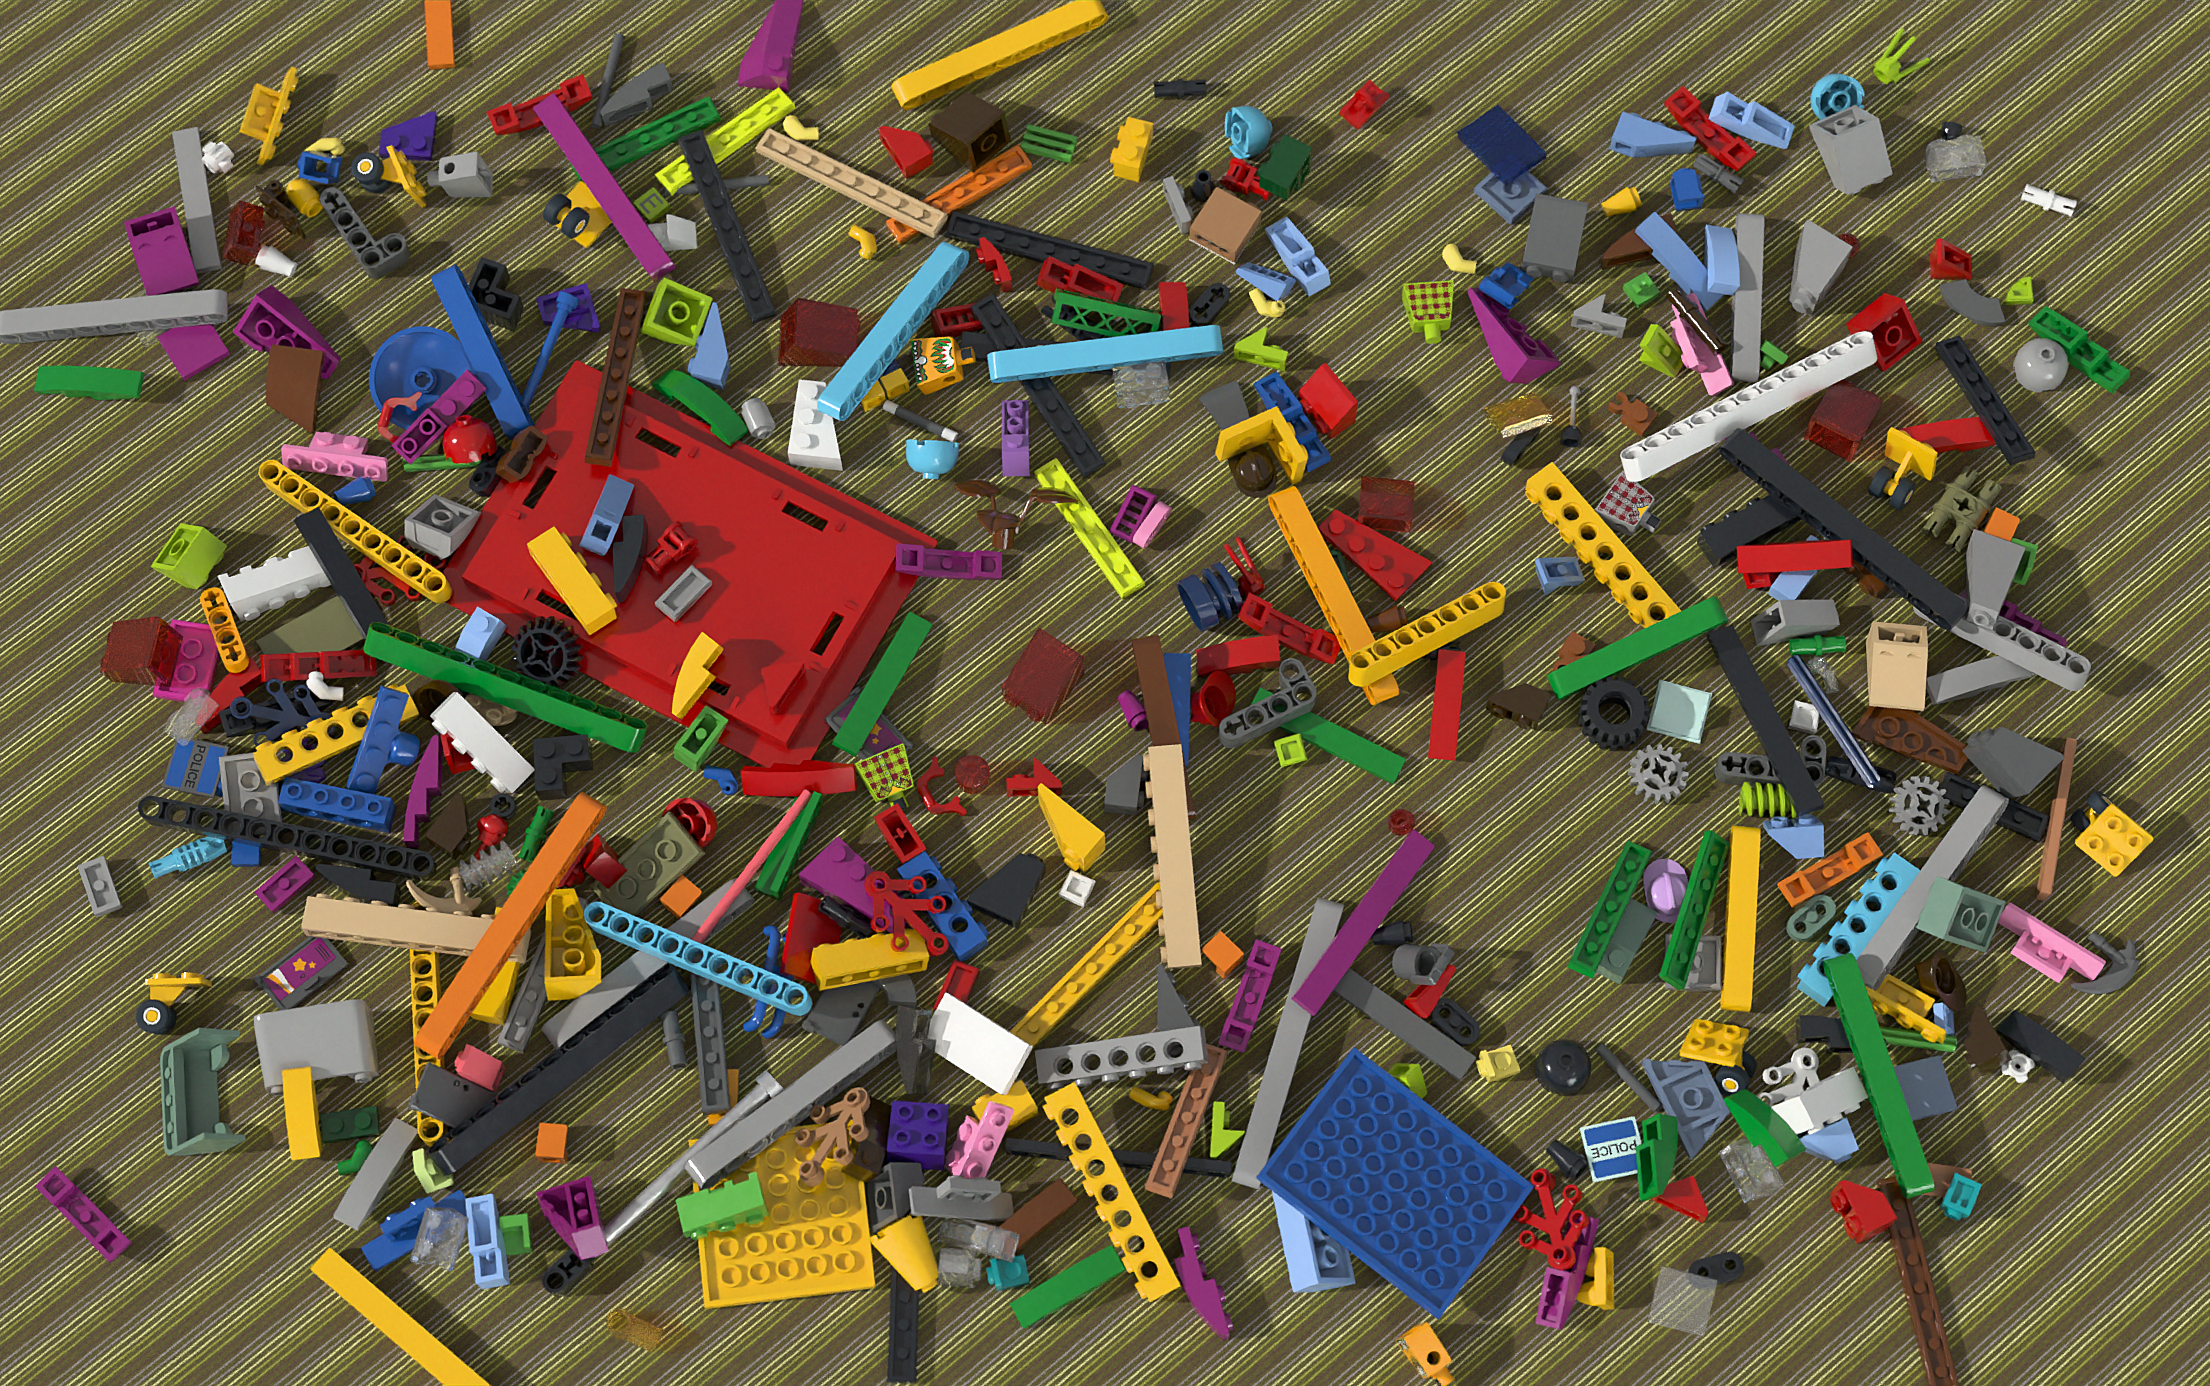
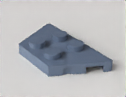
[1641,1059,1730,1160]

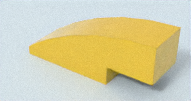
[672,632,724,720]
[282,1066,323,1160]

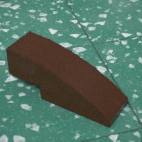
[1600,214,1677,270]
[990,1178,1079,1257]

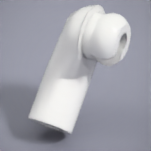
[307,671,344,701]

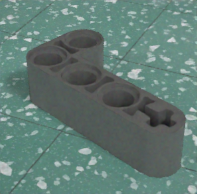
[320,188,410,279]
[1219,658,1317,748]
[1714,735,1826,789]

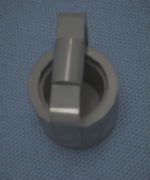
[1392,943,1455,986]

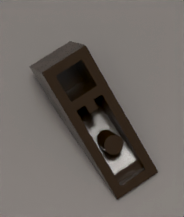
[841,1095,892,1183]

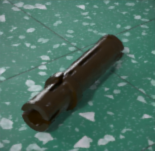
[1666,286,1728,356]

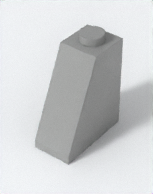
[1751,599,1840,646]

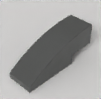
[600,62,674,127]

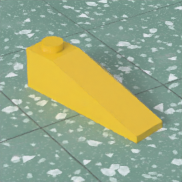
[544,888,602,1001]

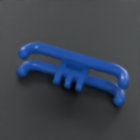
[743,925,793,1039]

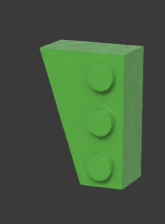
[676,1172,769,1240]

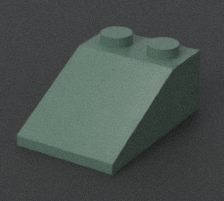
[1916,876,2006,953]
[1570,898,1658,985]

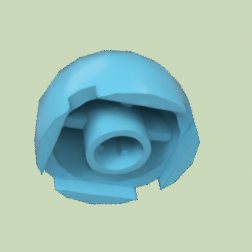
[1811,73,1864,120]
[1225,106,1272,159]
[905,440,959,479]

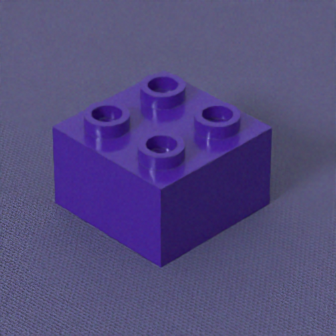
[887,1101,949,1171]

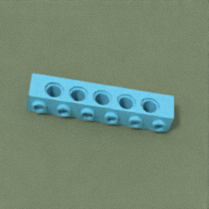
[1797,852,1921,1007]

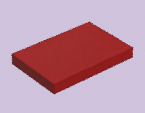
[779,892,842,985]

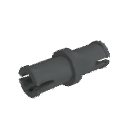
[660,1011,688,1069]

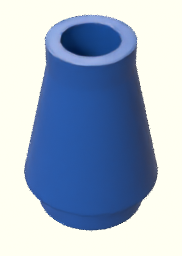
[333,476,376,506]

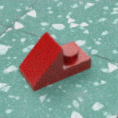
[1006,758,1062,797]

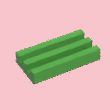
[1020,124,1078,163]

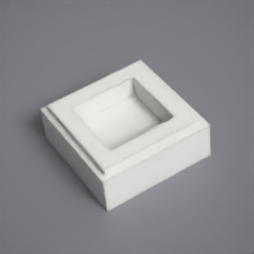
[1788,700,1820,735]
[1059,869,1095,907]

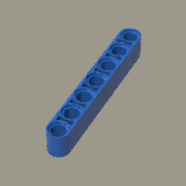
[431,264,534,440]

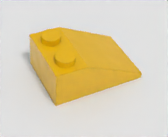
[1038,783,1105,874]

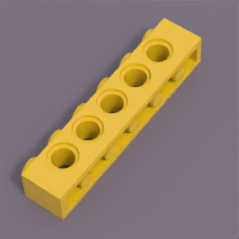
[253,684,419,786]

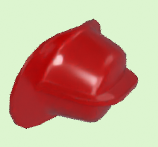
[1190,671,1236,727]

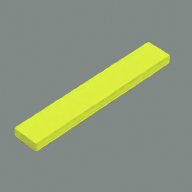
[655,87,795,196]
[1034,458,1145,600]

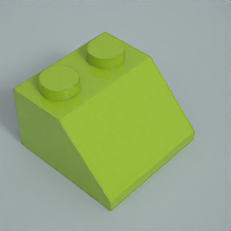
[640,278,713,347]
[150,523,227,590]

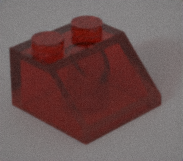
[1357,476,1415,533]

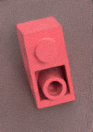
[455,1044,506,1093]

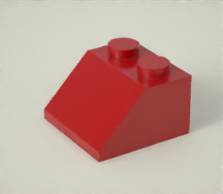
[1846,293,1923,372]
[1298,362,1358,440]

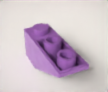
[1002,400,1030,477]

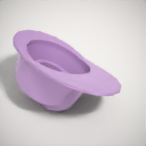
[1643,859,1688,923]

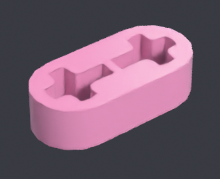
[1133,501,1172,549]

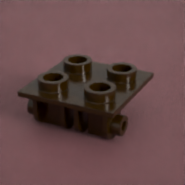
[256,180,306,239]

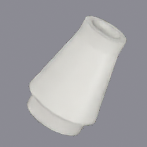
[255,245,297,277]

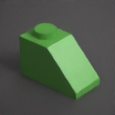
[674,705,728,772]

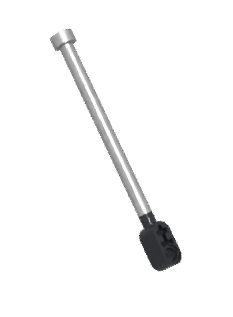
[542,1070,784,1297]

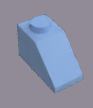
[1797,1118,1859,1163]

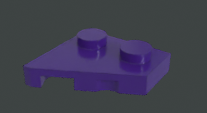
[379,112,438,161]
[536,283,601,332]

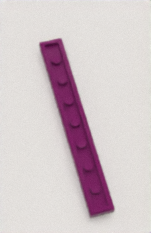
[1291,829,1435,1016]

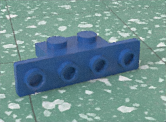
[362,1190,467,1271]

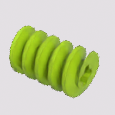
[1739,782,1797,819]

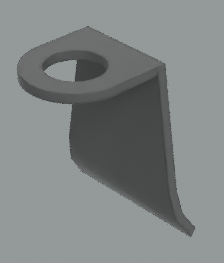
[1199,381,1250,430]

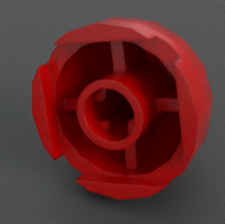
[443,415,497,464]
[662,797,717,848]

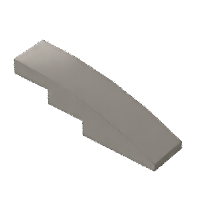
[1926,655,2035,705]
[333,1118,419,1231]

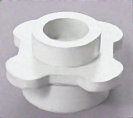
[2001,1050,2034,1083]

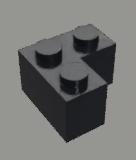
[469,257,524,331]
[533,734,593,801]

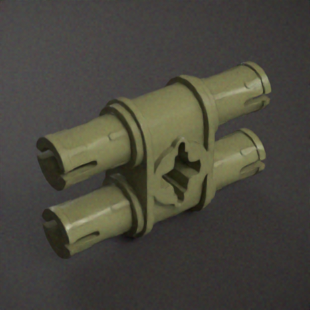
[1922,466,2002,553]

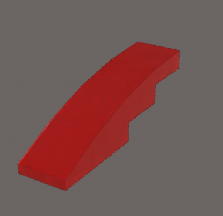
[1897,417,1996,454]
[1737,539,1853,573]
[1428,649,1466,761]
[260,650,377,682]
[741,760,857,796]

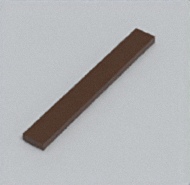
[585,288,647,467]
[1876,1176,1959,1386]

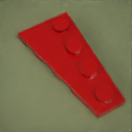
[1318,509,1433,602]

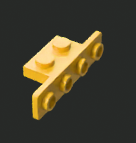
[239,66,298,166]
[1865,974,1947,1044]

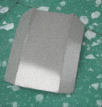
[404,494,481,560]

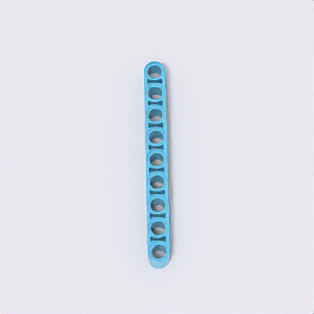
[817,242,969,421]
[987,325,1224,383]
[584,902,812,1016]

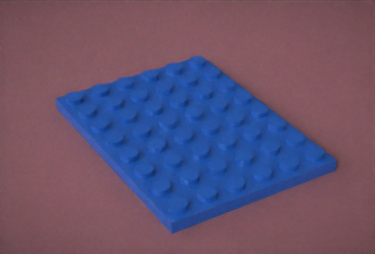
[1256,1047,1534,1319]

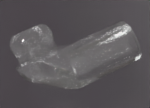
[1807,657,1839,694]

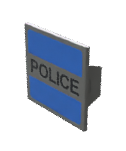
[161,736,230,798]

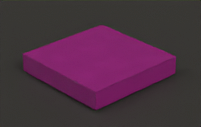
[157,324,230,381]

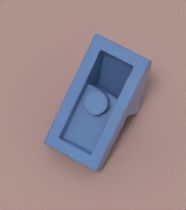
[1535,557,1585,595]

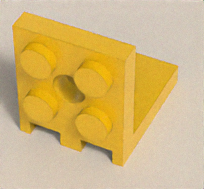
[1215,406,1308,485]

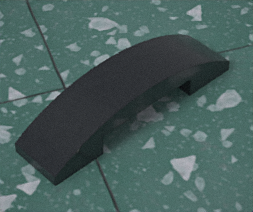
[218,679,333,738]

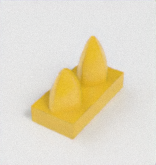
[1576,1247,1614,1310]

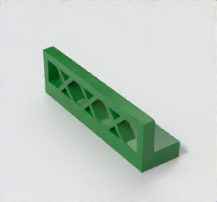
[1051,288,1161,337]
[754,791,824,901]

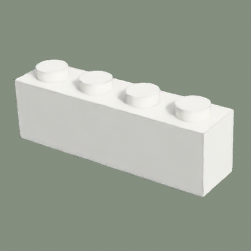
[430,692,534,793]

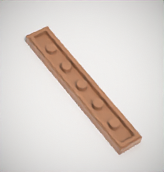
[2035,737,2077,901]
[1145,1043,1228,1198]

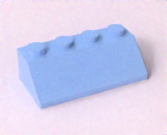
[1272,1191,1356,1292]

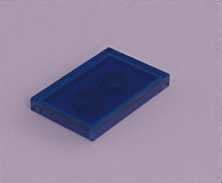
[1457,105,1547,186]

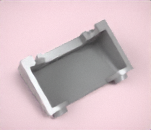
[253,999,379,1096]

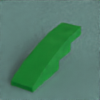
[2028,306,2130,394]
[34,365,144,401]
[1010,1245,1127,1329]

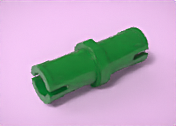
[1789,635,1846,656]
[518,806,554,863]

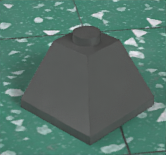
[865,1162,925,1233]

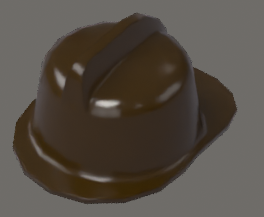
[1228,444,1277,498]
[412,679,464,722]
[1914,950,1967,1012]

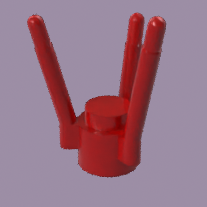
[1224,537,1265,598]

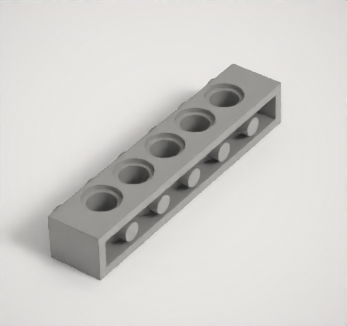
[1035,1026,1209,1091]

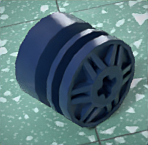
[1177,561,1243,632]

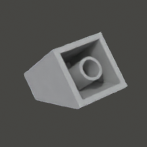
[1809,105,1893,195]
[1789,219,1852,316]

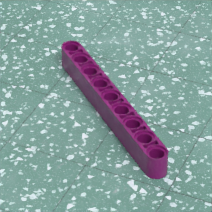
[533,93,676,283]

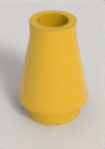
[1601,187,1642,217]

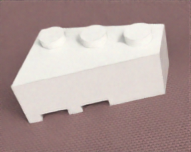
[788,379,843,471]
[1771,1067,1868,1135]

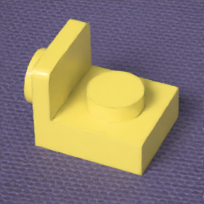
[1476,1045,1521,1083]

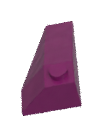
[738,0,804,92]
[233,285,341,379]
[1467,288,1561,384]

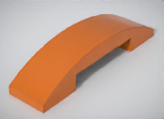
[1777,832,1883,907]

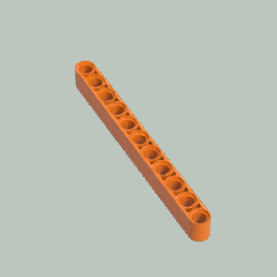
[414,792,607,1059]

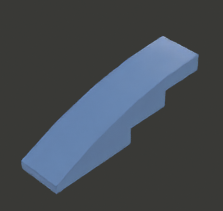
[1635,212,1724,312]

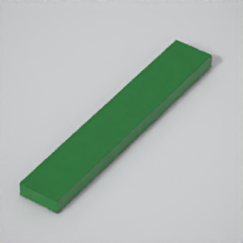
[569,96,721,182]
[832,611,933,757]
[1250,687,1406,785]
[1659,830,1730,990]
[1567,840,1653,979]

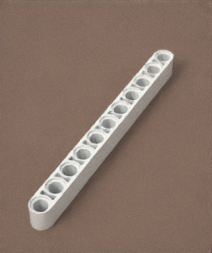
[1620,331,1877,482]

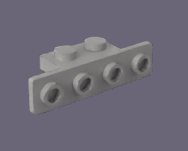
[909,1175,1014,1221]

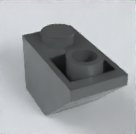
[1104,755,1148,816]

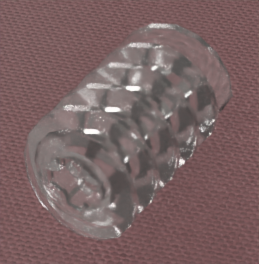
[459,840,520,894]

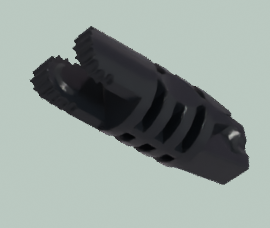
[1041,296,1103,341]
[1825,756,1897,794]

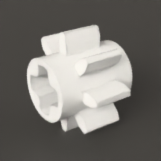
[201,142,234,174]

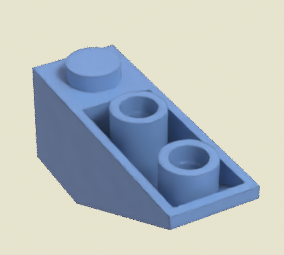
[1609,112,1696,158]
[688,302,731,390]
[579,474,634,557]

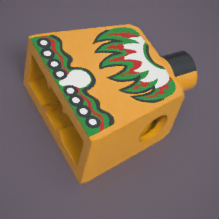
[911,337,976,395]
[1395,1322,1454,1386]

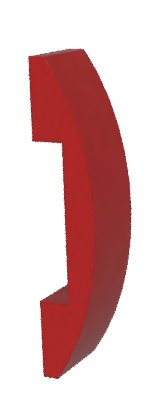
[487,74,593,135]
[1664,86,1757,171]
[1238,592,1341,665]

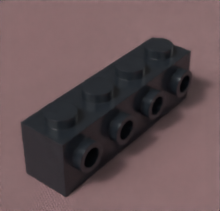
[1697,493,1802,568]

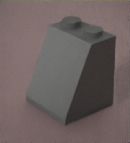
[1521,193,1588,282]
[1962,727,2065,798]

